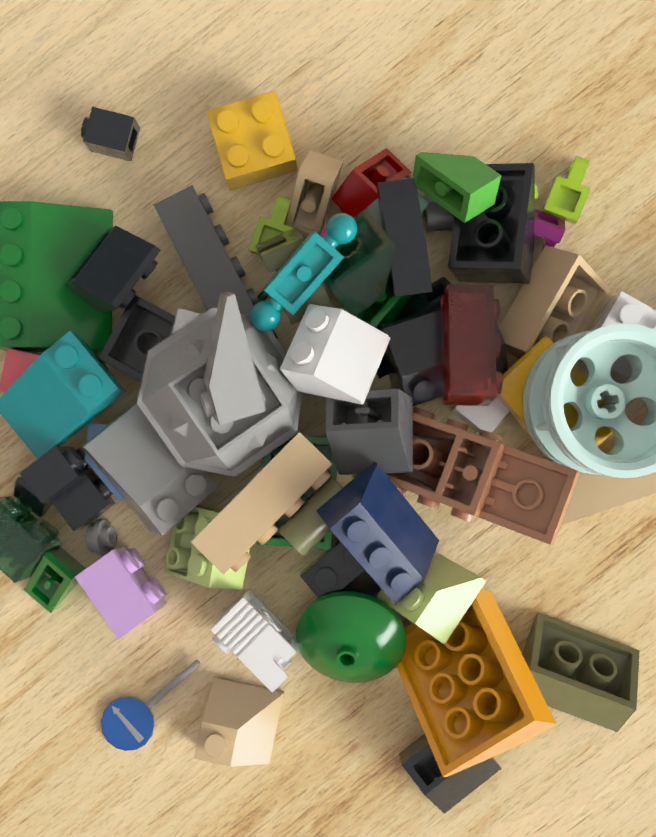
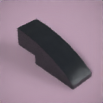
[376,178,433,297]

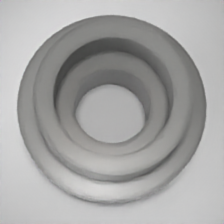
[85,519,117,555]

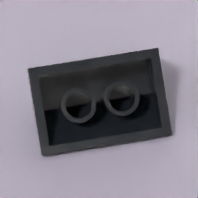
[380,293,508,406]
[300,540,382,598]

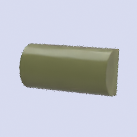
[278,476,343,556]

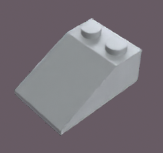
[82,403,218,535]

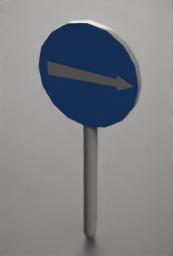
[101,660,200,751]

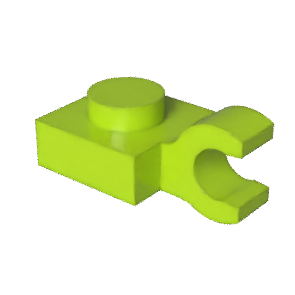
[542,156,591,224]
[248,195,293,255]

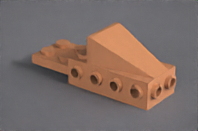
[352,407,580,546]

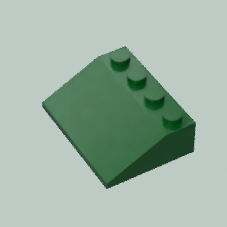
[0,201,113,351]

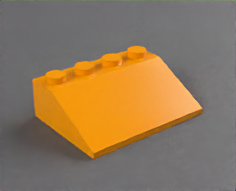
[397,588,556,777]

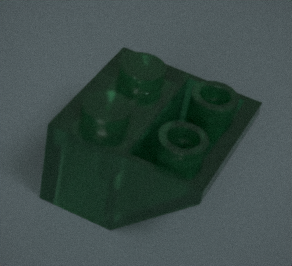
[0,496,64,583]

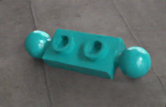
[250,213,357,331]

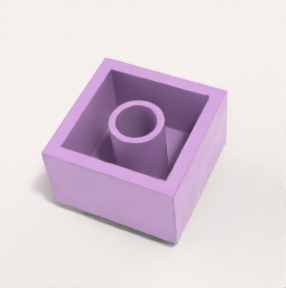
[75,545,167,639]

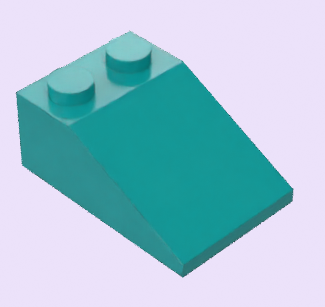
[0,330,127,459]

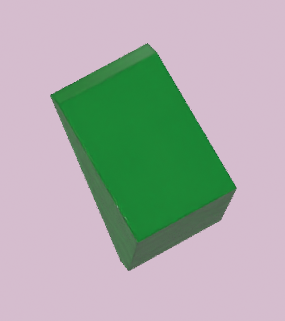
[24,547,86,613]

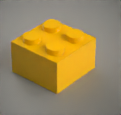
[206,90,297,191]

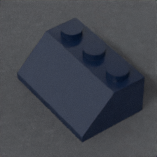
[316,461,439,605]

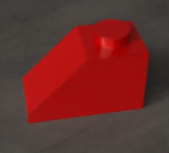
[331,148,412,220]

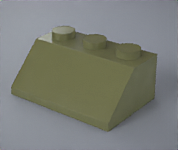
[522,612,640,732]

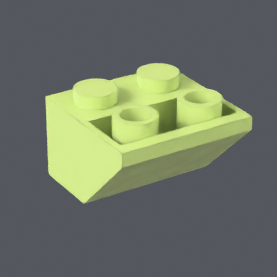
[164,506,250,590]

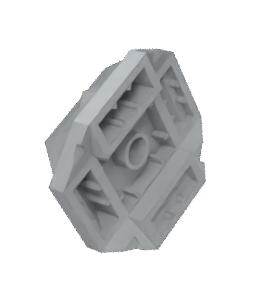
[136,308,303,477]

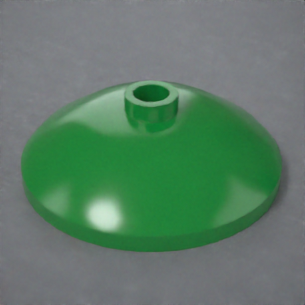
[296,591,406,683]

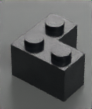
[19,446,116,531]

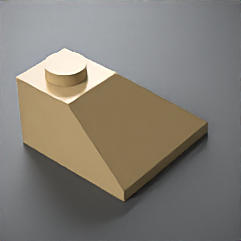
[194,676,284,766]

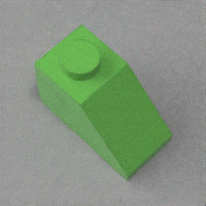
[412,152,501,223]

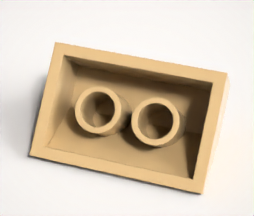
[498,245,611,359]

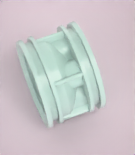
[522,323,656,478]

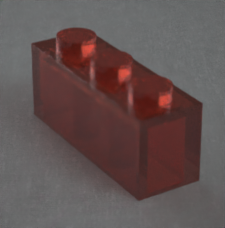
[441,284,503,406]

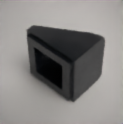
[13,477,52,517]

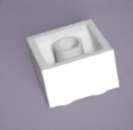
[280,304,390,405]

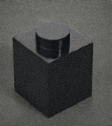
[81,107,140,161]

